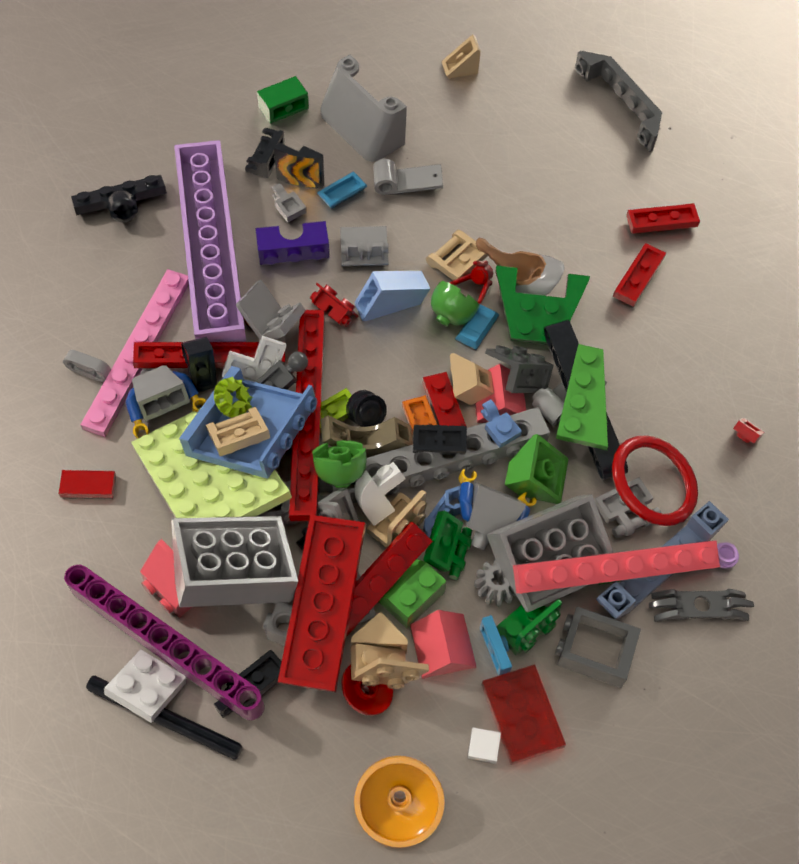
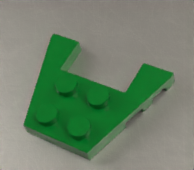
[495,265,590,345]

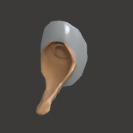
[475,237,565,296]

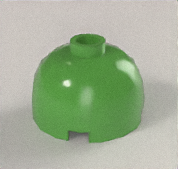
[431,281,480,327]
[313,440,367,488]

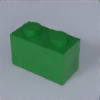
[257,76,309,124]

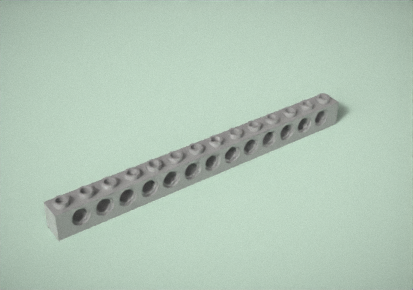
[256,407,550,525]

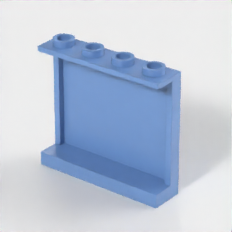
[179,366,317,479]

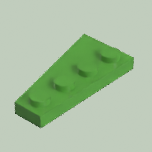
[556,344,608,450]

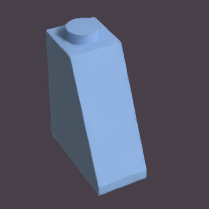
[354,271,430,321]

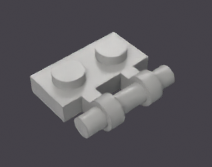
[595,477,661,538]

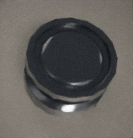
[346,390,387,427]

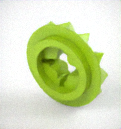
[214,376,253,418]

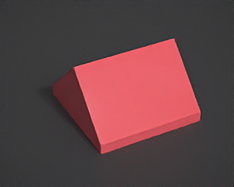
[475,364,526,423]
[410,610,476,679]

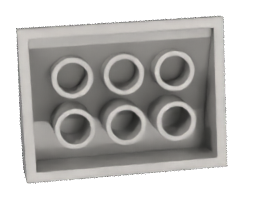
[486,494,614,612]
[171,516,298,607]

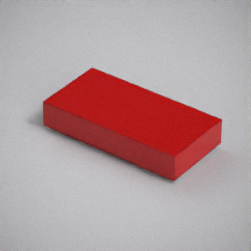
[58,470,116,498]

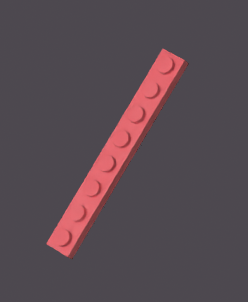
[513,540,720,594]

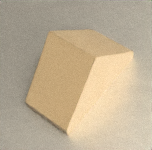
[441,34,481,78]
[351,612,408,654]

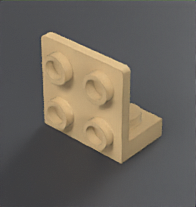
[351,643,429,689]

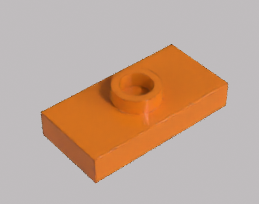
[402,395,437,435]

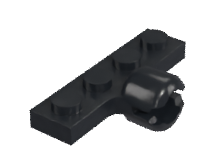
[71,175,167,222]

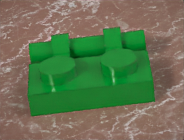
[423,510,473,580]

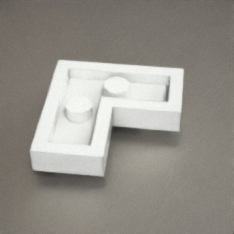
[222,336,286,382]

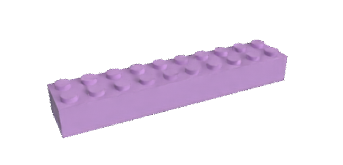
[174,140,247,342]

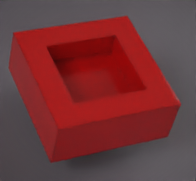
[733,418,765,443]

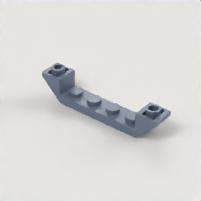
[596,501,729,619]

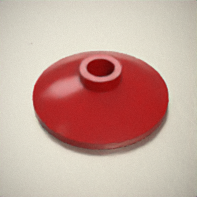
[341,664,393,716]

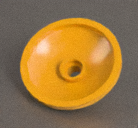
[354,756,444,847]

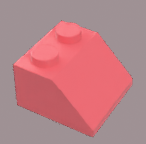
[140,539,192,618]

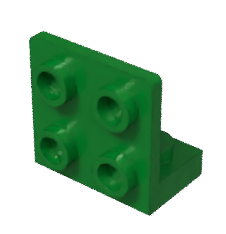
[496,599,563,656]

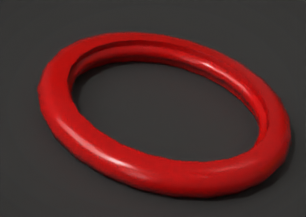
[612,435,698,526]

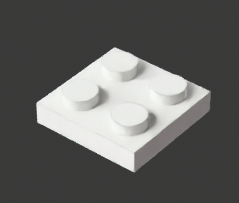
[104,649,187,723]

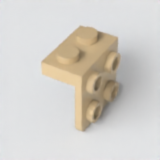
[367,490,427,548]

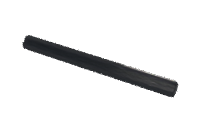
[86,675,242,759]

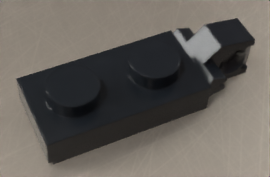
[214,650,282,718]

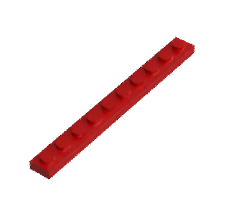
[289,310,325,521]

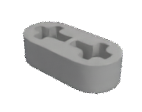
[63,350,111,382]

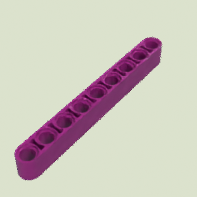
[64,564,265,720]

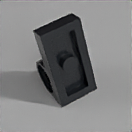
[181,337,217,392]

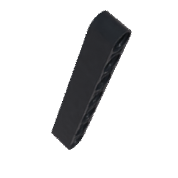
[544,320,628,480]

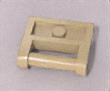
[426,230,488,280]
[206,407,271,457]

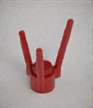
[449,260,493,304]

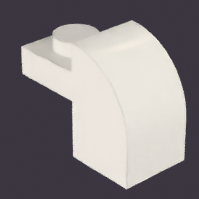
[355,462,406,526]

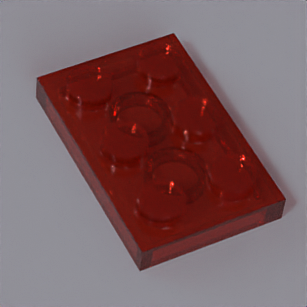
[481,664,566,765]

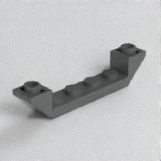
[575,51,662,152]

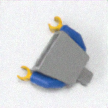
[125,366,206,439]
[458,469,537,550]

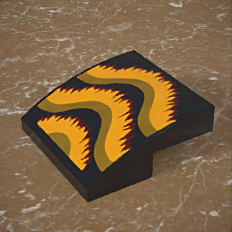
[274,143,325,188]

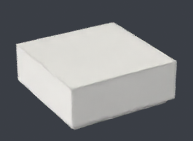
[467,727,501,764]

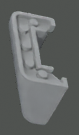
[321,54,407,162]

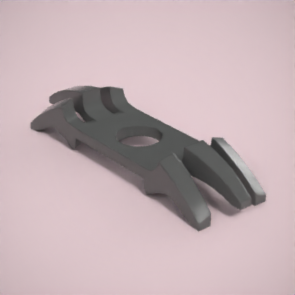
[649,589,754,622]

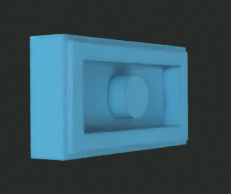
[480,615,512,678]

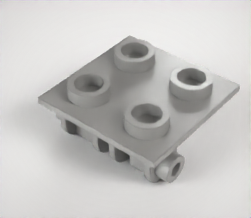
[340,226,389,266]

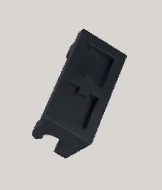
[245,128,285,178]
[413,425,467,455]

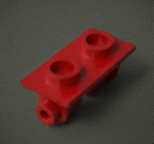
[310,283,359,326]

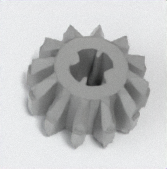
[474,560,517,607]

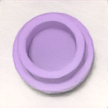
[717,542,739,569]

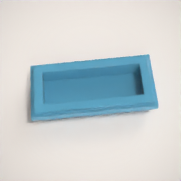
[317,171,367,209]
[455,304,499,350]

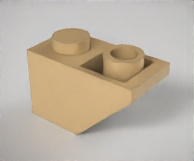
[450,353,494,405]

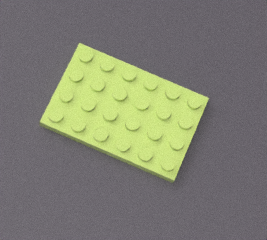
[131,408,292,518]

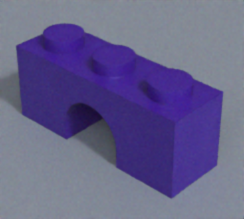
[255,221,330,265]

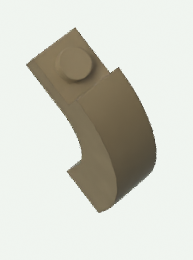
[321,415,413,458]

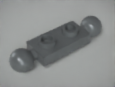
[256,352,308,390]

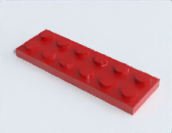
[278,515,366,692]

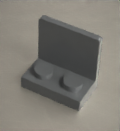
[485,345,554,393]

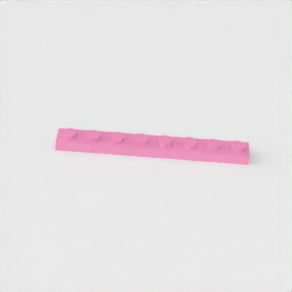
[80,269,189,437]

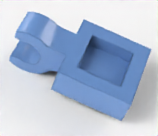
[481,399,522,448]

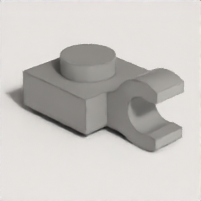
[272,183,307,223]

